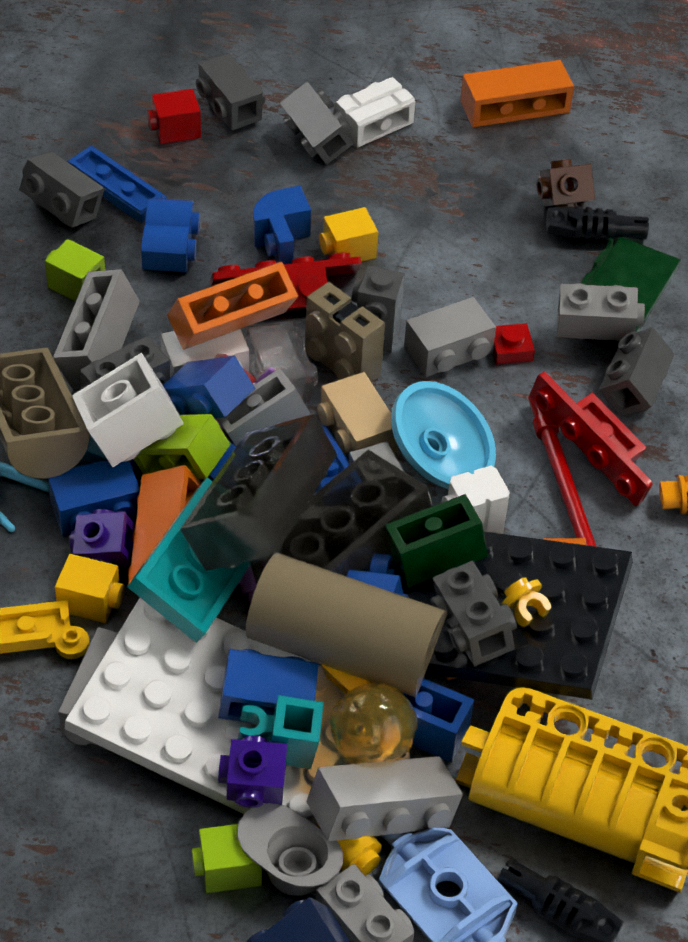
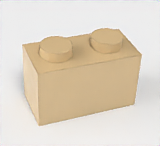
[317,372,398,457]

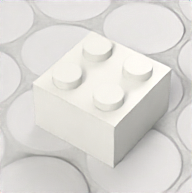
[72,353,184,467]

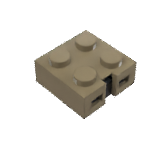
[305,282,385,383]

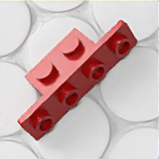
[210,252,362,312]
[530,371,653,506]

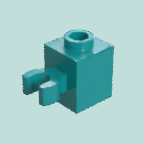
[237,695,324,769]

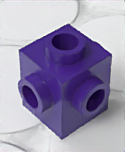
[69,509,136,568]
[218,736,287,808]

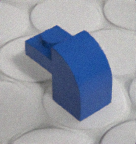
[253,185,311,264]

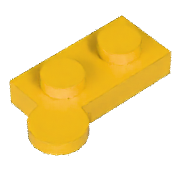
[0,600,90,659]

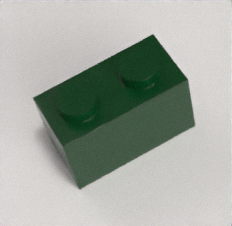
[385,494,488,588]

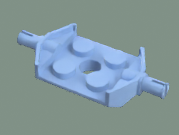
[378,828,518,942]

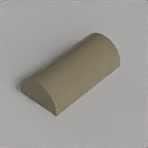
[0,347,89,479]
[246,553,447,698]

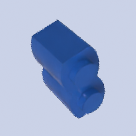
[141,198,200,272]

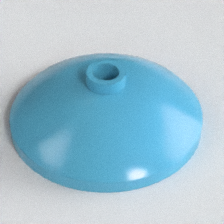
[391,381,496,489]

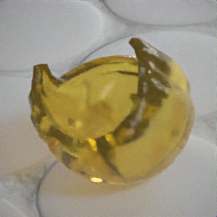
[329,683,418,764]

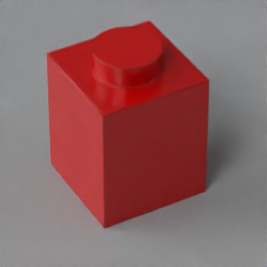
[147,89,201,144]

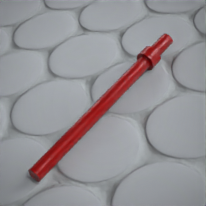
[528,395,597,547]

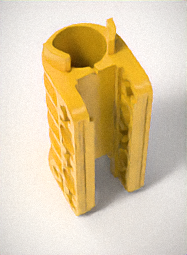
[455,687,688,893]

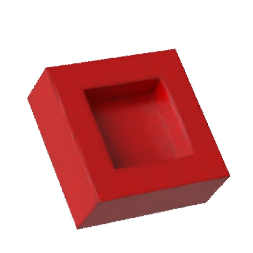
[493,323,535,365]

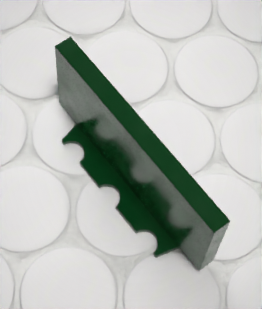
[581,236,681,353]

